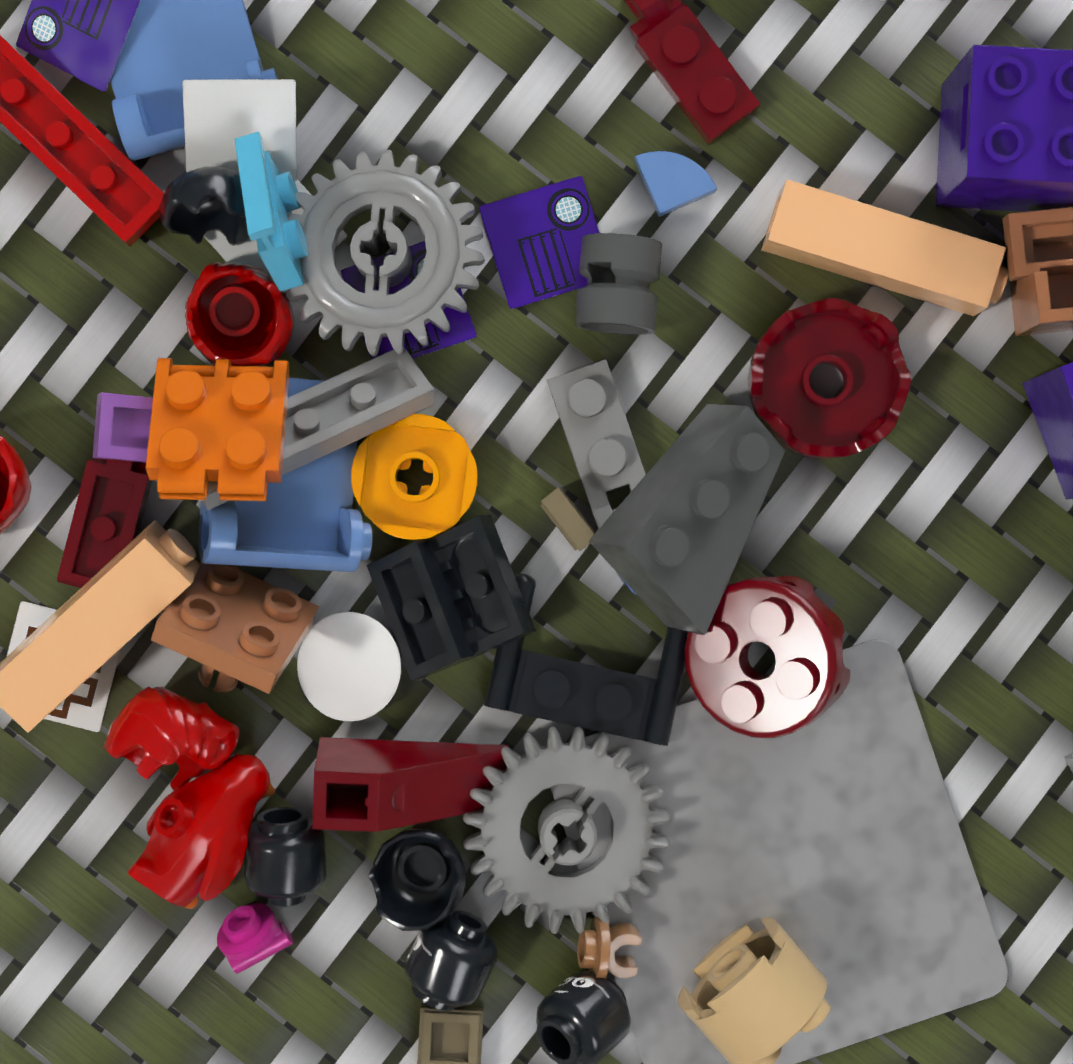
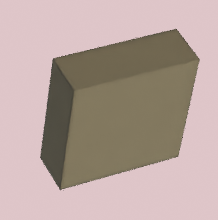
[540,487,596,551]
[417,1004,484,1064]

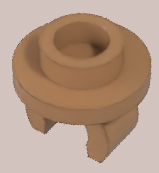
[577,917,642,979]

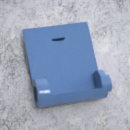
[110,0,278,162]
[198,378,372,572]

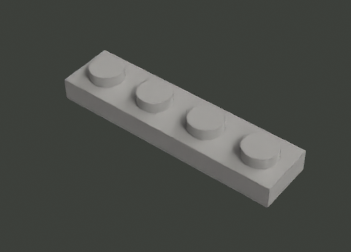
[201,348,434,511]

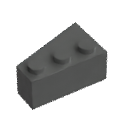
[589,404,785,636]

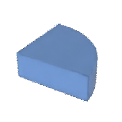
[634,151,717,217]

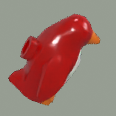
[127,754,275,909]

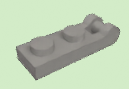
[547,359,646,529]

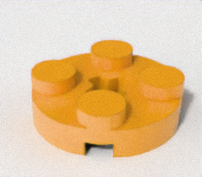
[351,414,478,540]

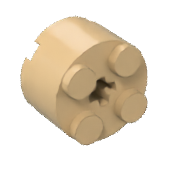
[678,917,831,1064]

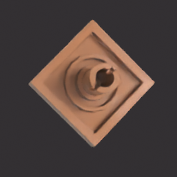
[151,562,319,694]

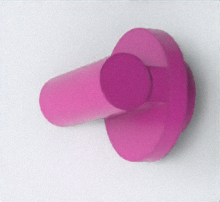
[217,903,293,974]

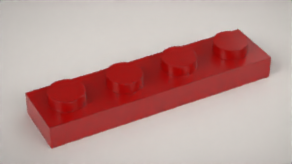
[0,35,164,247]

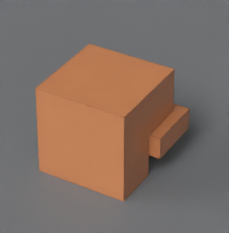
[1002,207,1073,336]

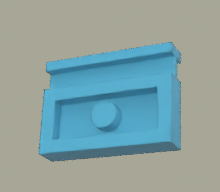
[234,131,309,292]

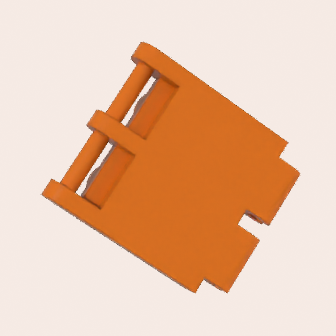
[146,358,289,501]

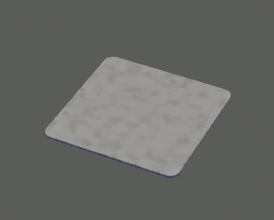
[551,639,1008,1064]

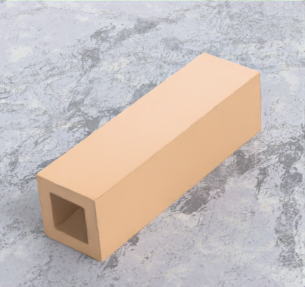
[761,179,1008,316]
[0,520,200,733]

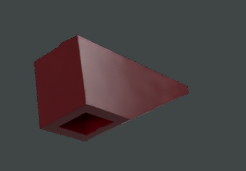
[312,737,509,832]

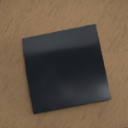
[367,515,536,681]

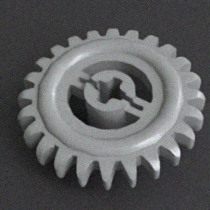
[286,150,485,356]
[463,726,670,934]

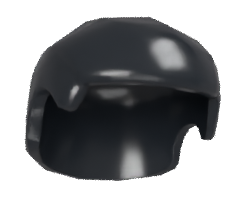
[159,167,250,246]
[369,828,466,931]

